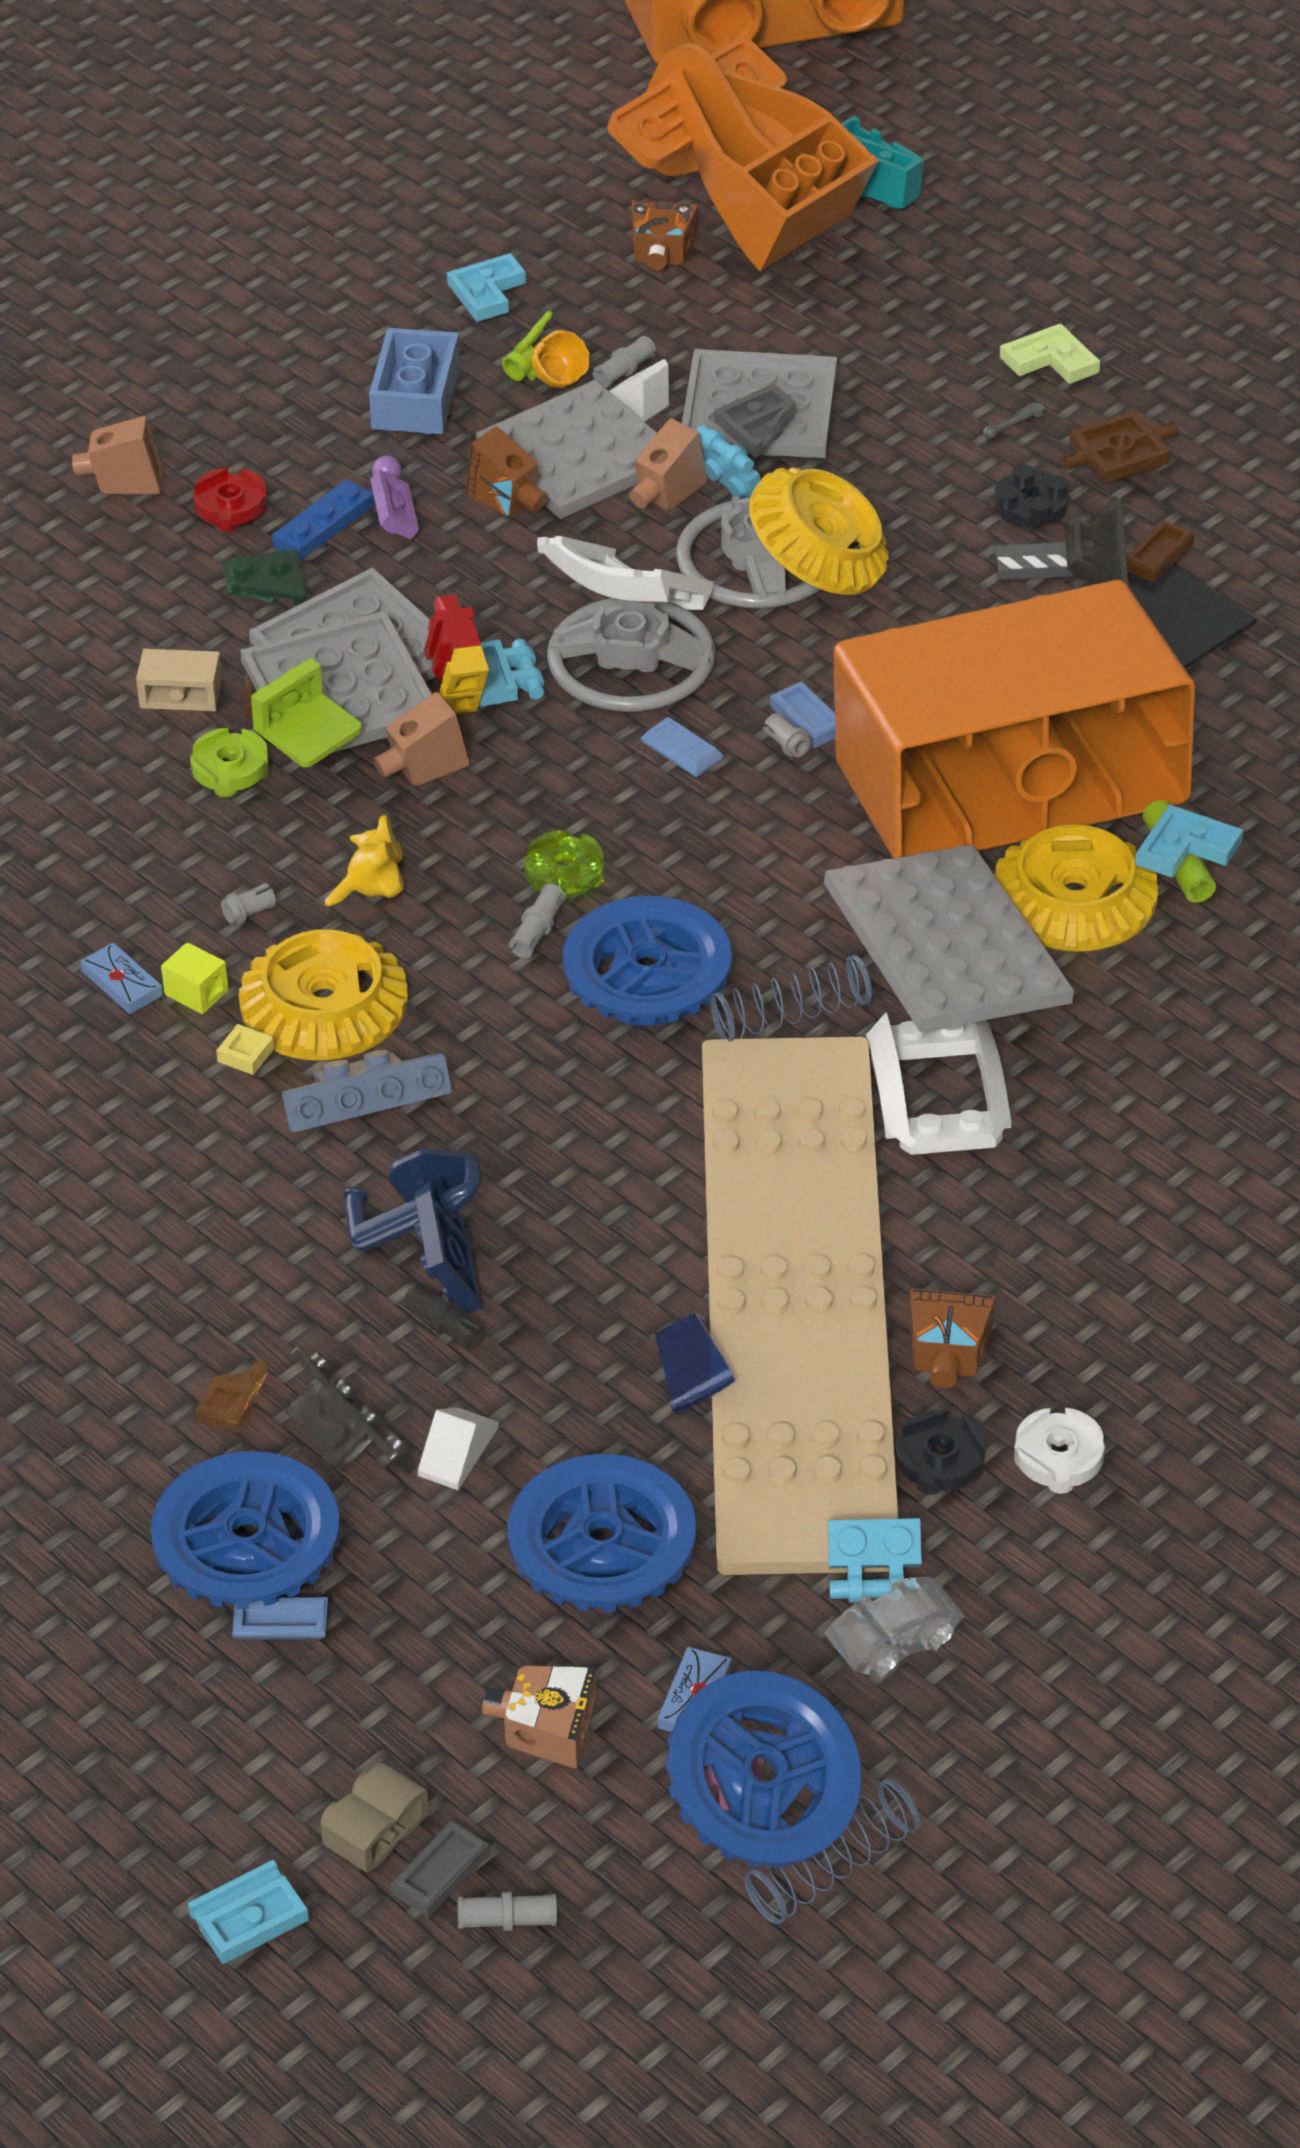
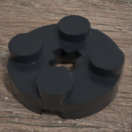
[994,465,1069,528]
[896,1410,986,1495]

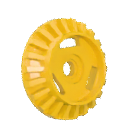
[749,467,889,595]
[994,824,1158,952]
[239,929,408,1061]

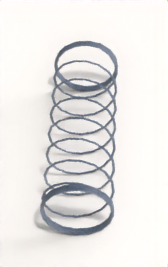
[710,955,872,1042]
[744,1779,920,1924]

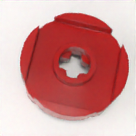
[193,468,267,532]

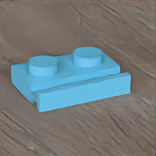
[188,1860,309,1964]

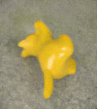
[325,815,404,907]

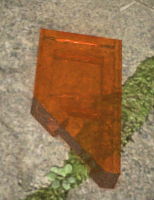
[195,1361,268,1432]

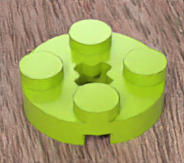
[190,728,269,797]

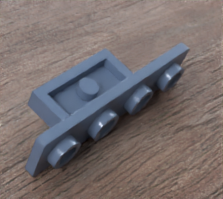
[282,1050,452,1132]

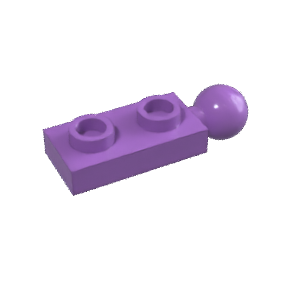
[370,456,419,540]

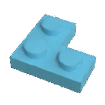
[447,253,526,322]
[1135,804,1243,878]

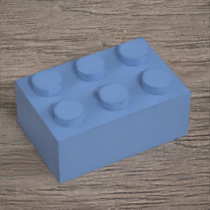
[369,328,460,434]

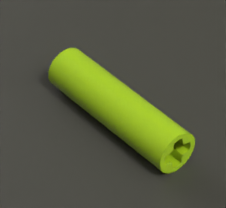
[1142,800,1216,903]

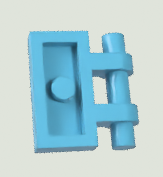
[696,425,761,499]
[479,639,544,707]
[827,1518,923,1603]

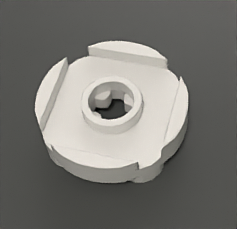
[1014,1408,1105,1494]

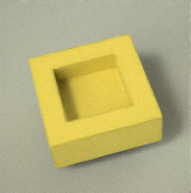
[216,1024,275,1075]

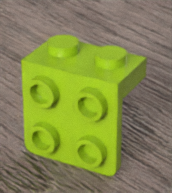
[251,657,362,767]

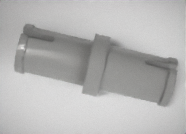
[593,336,656,388]
[509,884,566,958]
[457,1891,557,1931]

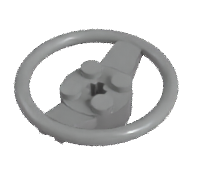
[676,494,825,609]
[547,598,715,712]

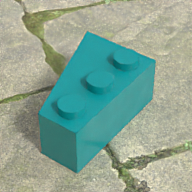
[841,115,924,209]

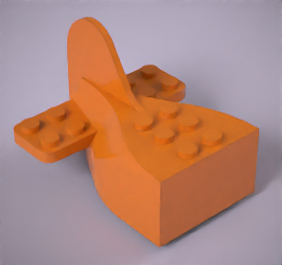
[607,38,879,271]

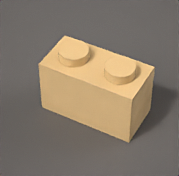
[136,649,222,711]

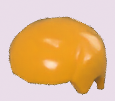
[531,330,590,388]

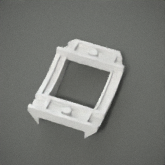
[537,536,714,610]
[866,1012,1011,1155]

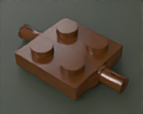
[1061,410,1179,483]

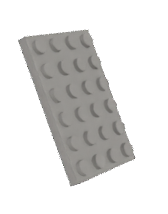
[824,844,1074,1033]

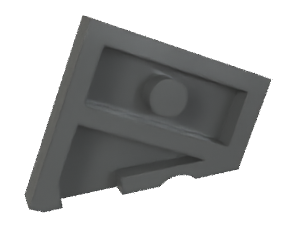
[714,383,795,457]

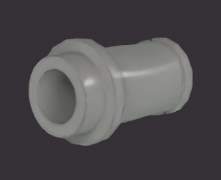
[763,713,811,757]
[221,883,276,924]

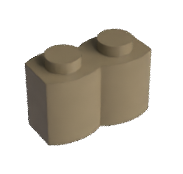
[321,1763,429,1872]

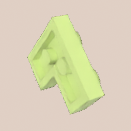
[1000,323,1100,384]

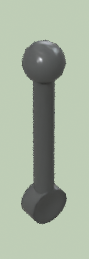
[983,403,1045,440]

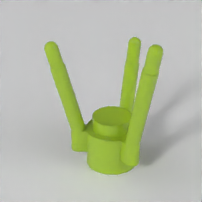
[502,311,553,381]

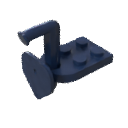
[343,1149,483,1314]

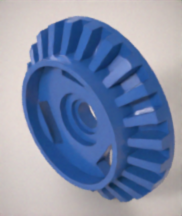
[563,896,732,1026]
[151,1451,340,1609]
[508,1454,696,1612]
[665,1671,861,1869]

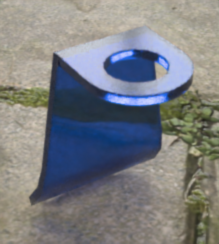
[655,1313,736,1412]

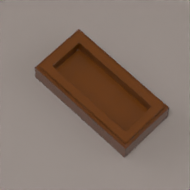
[1122,520,1195,583]

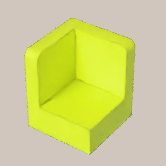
[161,943,228,1014]

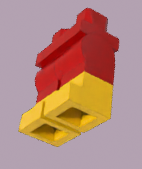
[424,595,489,714]

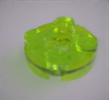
[524,830,604,899]

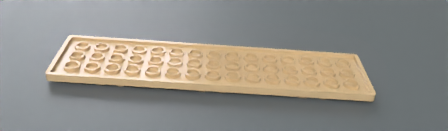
[702,1037,898,1575]

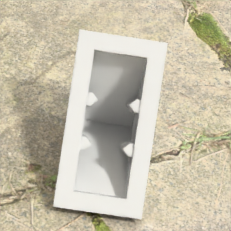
[609,358,669,422]
[418,1408,499,1490]

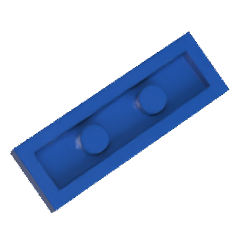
[272,479,375,561]

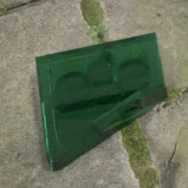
[222,549,306,606]

